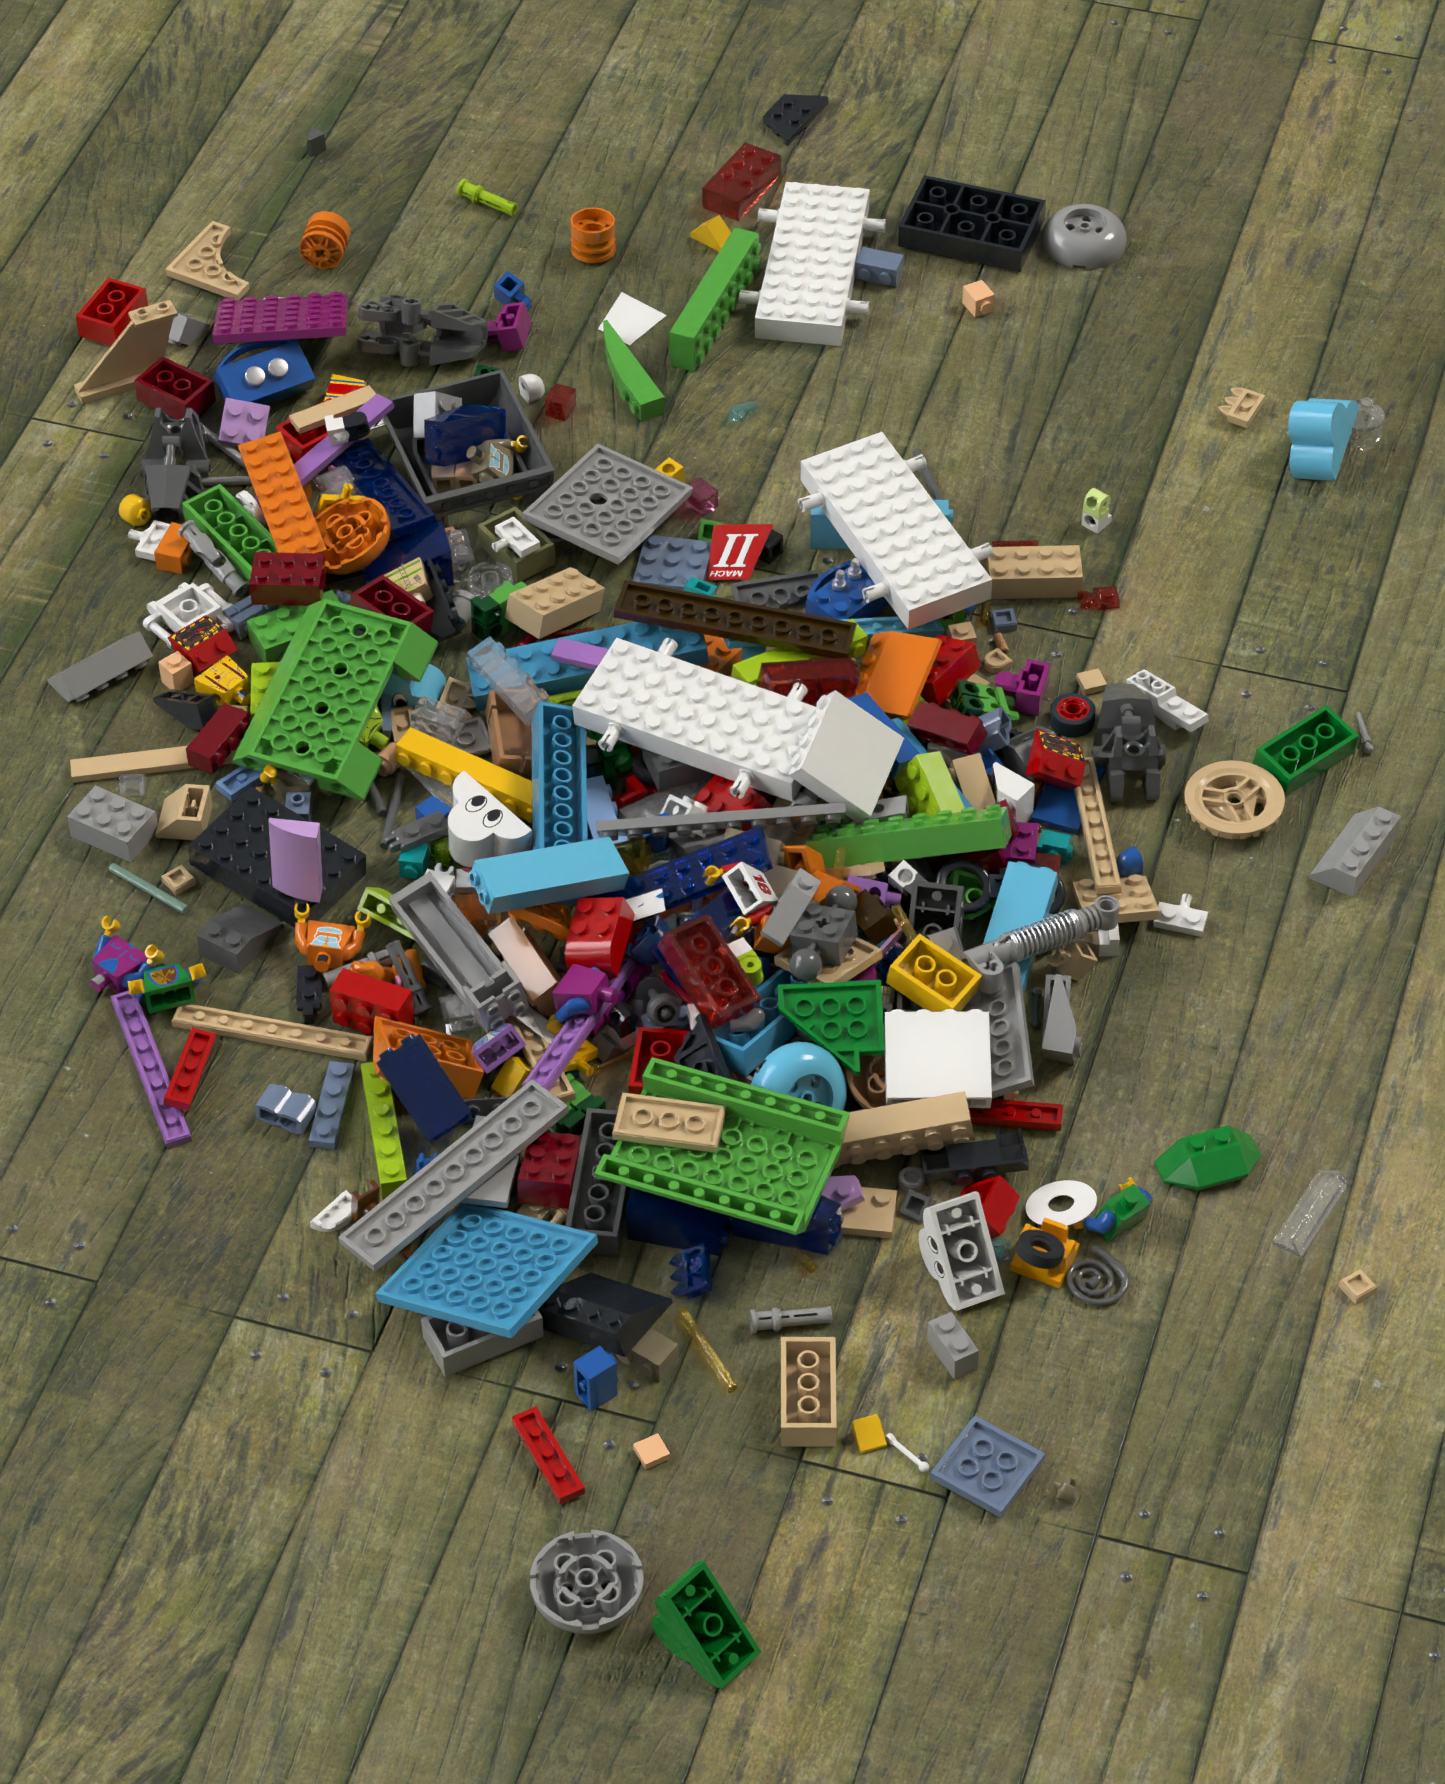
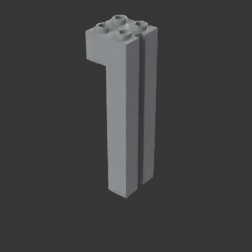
[388,872,530,1033]

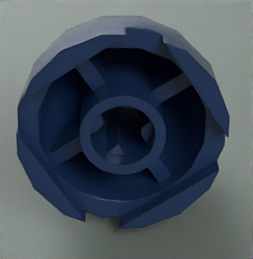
[625,915,674,966]

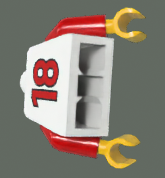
[702,862,778,936]

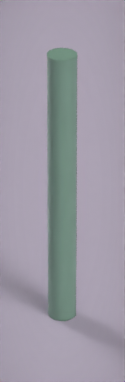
[109,863,189,914]

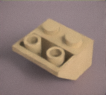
[155,784,213,840]

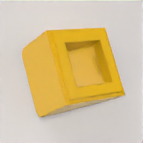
[852,1414,887,1454]

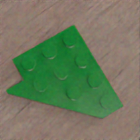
[778,980,885,1076]

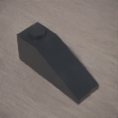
[153,689,218,731]

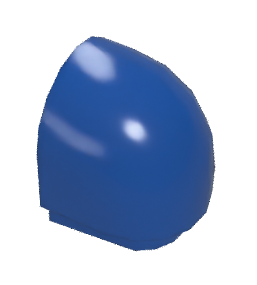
[1116,846,1143,878]

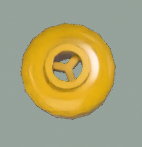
[119,494,151,527]

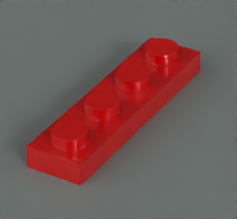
[163,1028,216,1111]
[969,1099,1063,1131]
[512,1406,585,1505]

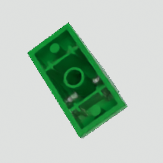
[652,1561,762,1689]

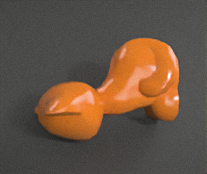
[350,949,426,987]

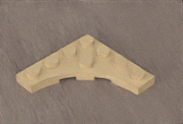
[165,221,250,301]

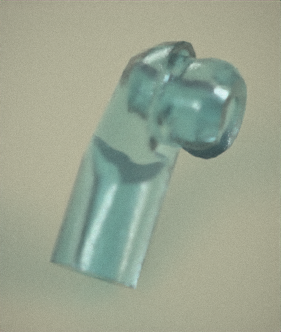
[729,400,757,422]

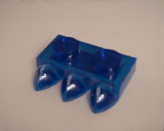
[669,1243,712,1300]

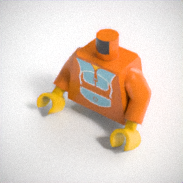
[294,903,371,972]

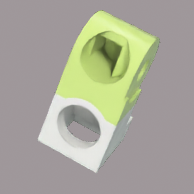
[1081,488,1112,534]

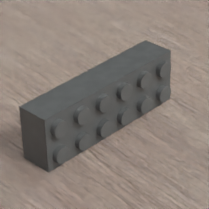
[566,1108,630,1256]

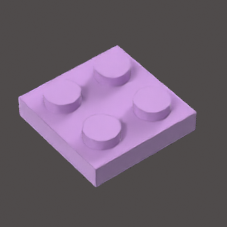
[218,398,270,446]

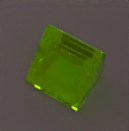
[430,835,451,870]

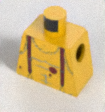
[194,655,251,707]

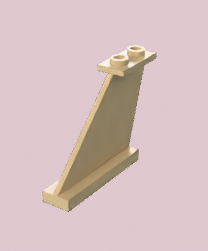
[74,300,178,404]

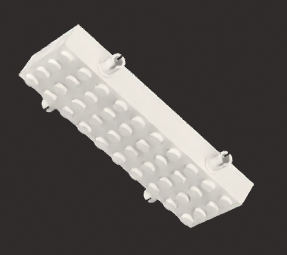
[739,182,886,346]
[798,432,993,630]
[572,638,818,802]

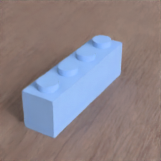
[587,775,629,861]

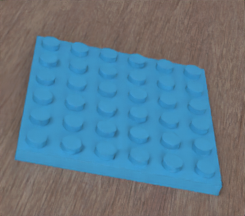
[375,1203,598,1339]

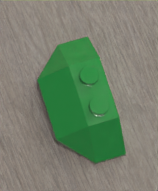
[1154,1125,1261,1190]

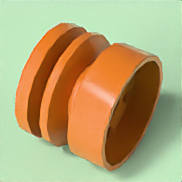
[570,208,616,263]
[299,211,351,269]

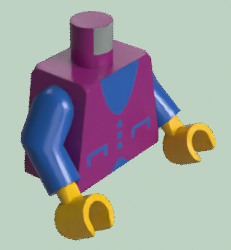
[90,916,164,993]
[546,964,618,1035]

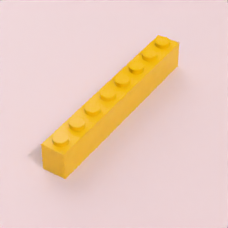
[395,727,532,823]

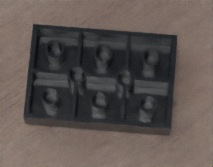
[898,175,1046,272]
[188,787,367,928]

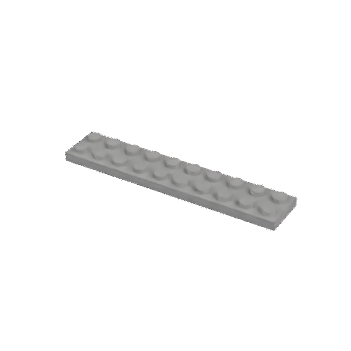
[596,802,846,841]
[338,1079,569,1272]

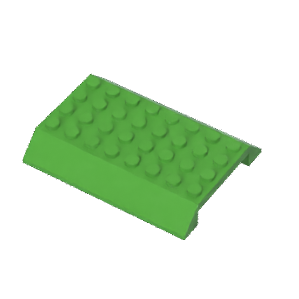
[594,1057,850,1235]

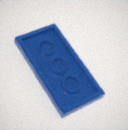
[1031,767,1106,835]

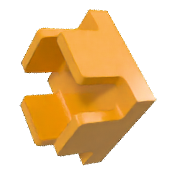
[1010,1218,1080,1289]

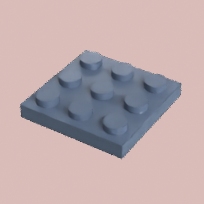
[633,535,711,591]
[930,1415,1045,1518]

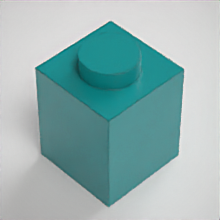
[398,842,430,879]

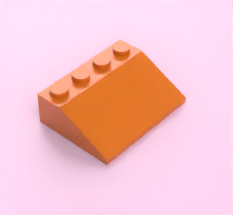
[846,631,942,720]
[373,1016,484,1099]

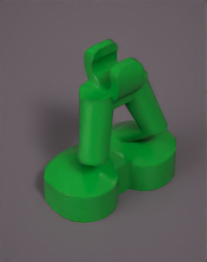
[586,728,635,772]

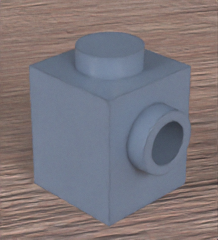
[285,792,313,822]

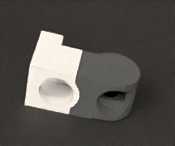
[888,860,928,899]

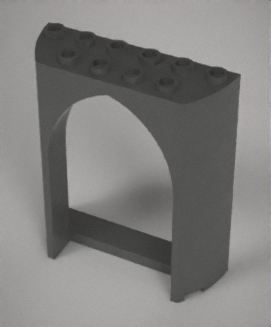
[382,369,555,530]

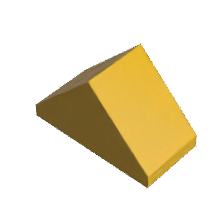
[690,215,731,252]
[491,1056,532,1097]

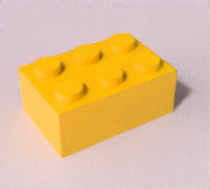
[886,934,982,1012]

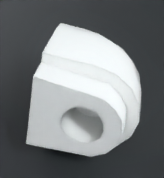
[518,374,545,404]

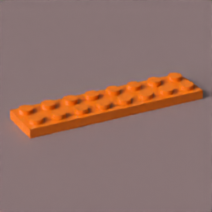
[238,431,329,557]

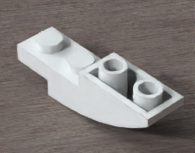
[1126,669,1209,732]

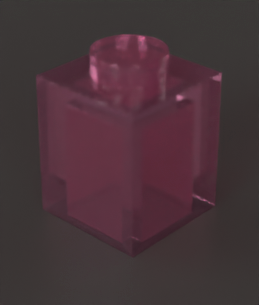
[684,477,719,517]

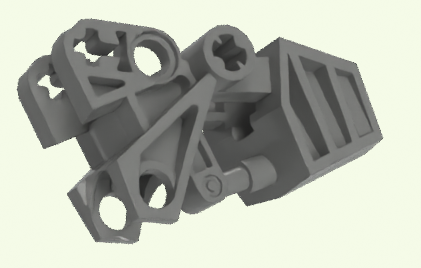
[357,294,488,367]
[141,408,211,520]
[1091,683,1166,802]

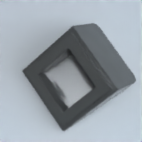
[898,1189,936,1223]

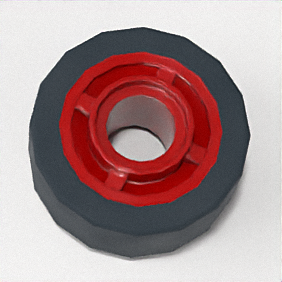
[1050,693,1095,737]

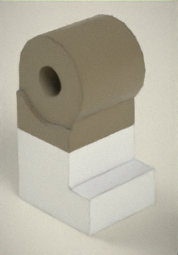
[1080,924,1120,957]

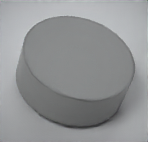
[898,1167,925,1192]

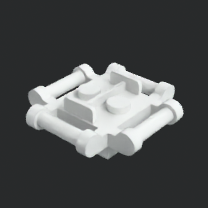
[143,582,234,652]

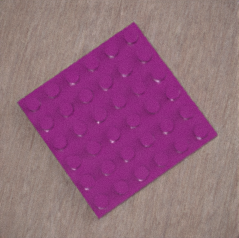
[213,292,348,344]

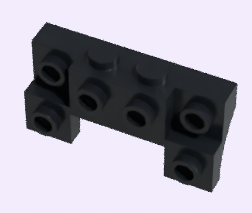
[919,1128,1029,1186]

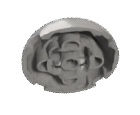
[1042,204,1127,269]
[530,1530,644,1634]

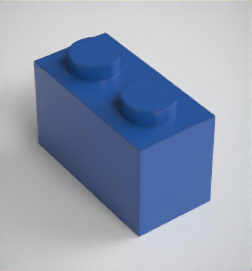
[573,1346,618,1411]

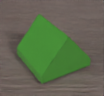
[698,519,724,542]

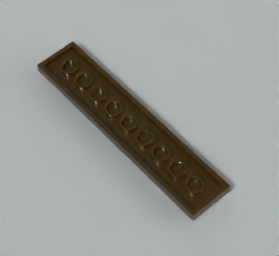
[614,580,857,661]

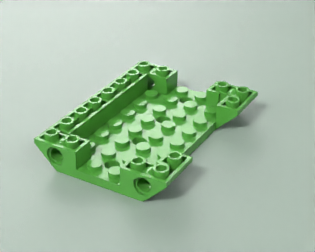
[232,599,438,801]

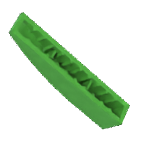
[603,320,665,422]

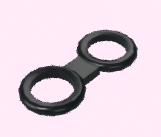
[935,858,1066,915]

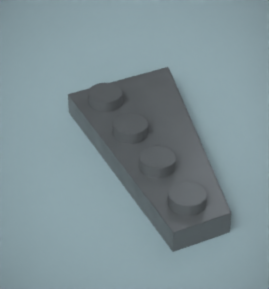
[731,569,822,609]

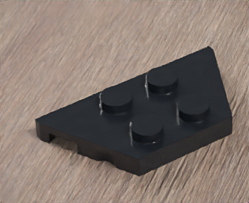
[763,94,829,146]
[674,1013,732,1079]

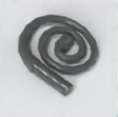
[1066,1244,1130,1306]

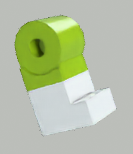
[721,937,764,987]

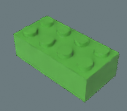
[247,590,341,663]

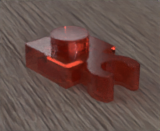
[1077,586,1120,610]

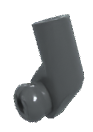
[730,1008,765,1033]

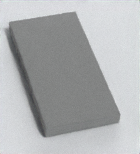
[459,1115,522,1208]

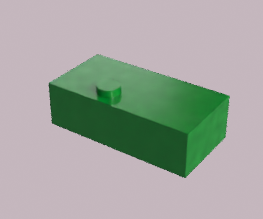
[1253,705,1359,797]

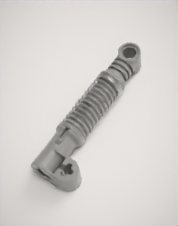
[959,895,1120,994]

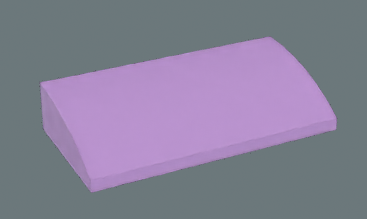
[269,818,323,903]

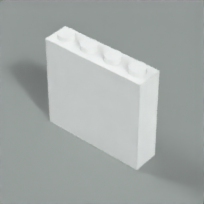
[788,690,904,823]
[884,1009,992,1108]

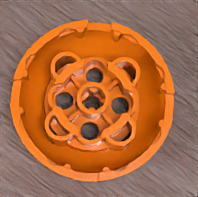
[315,497,391,575]

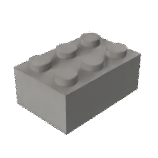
[67,785,158,862]

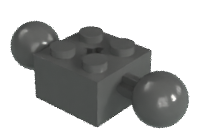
[789,885,858,981]

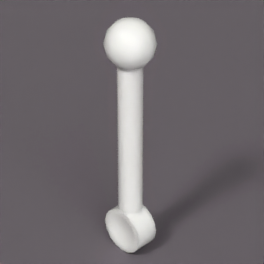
[885,1433,929,1472]

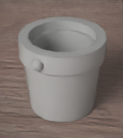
[451,589,476,628]

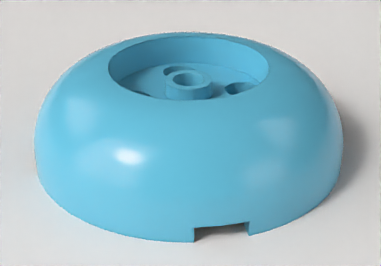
[751,1042,847,1111]

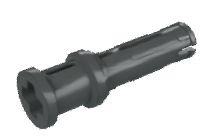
[385,940,434,1017]

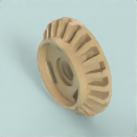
[1184,760,1285,839]

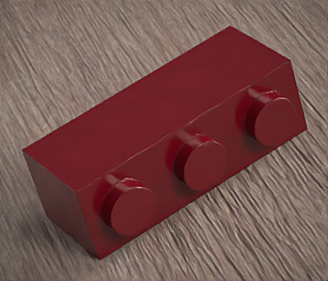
[907,701,988,755]
[186,703,250,775]

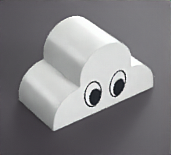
[448,771,532,867]
[918,1191,1005,1311]

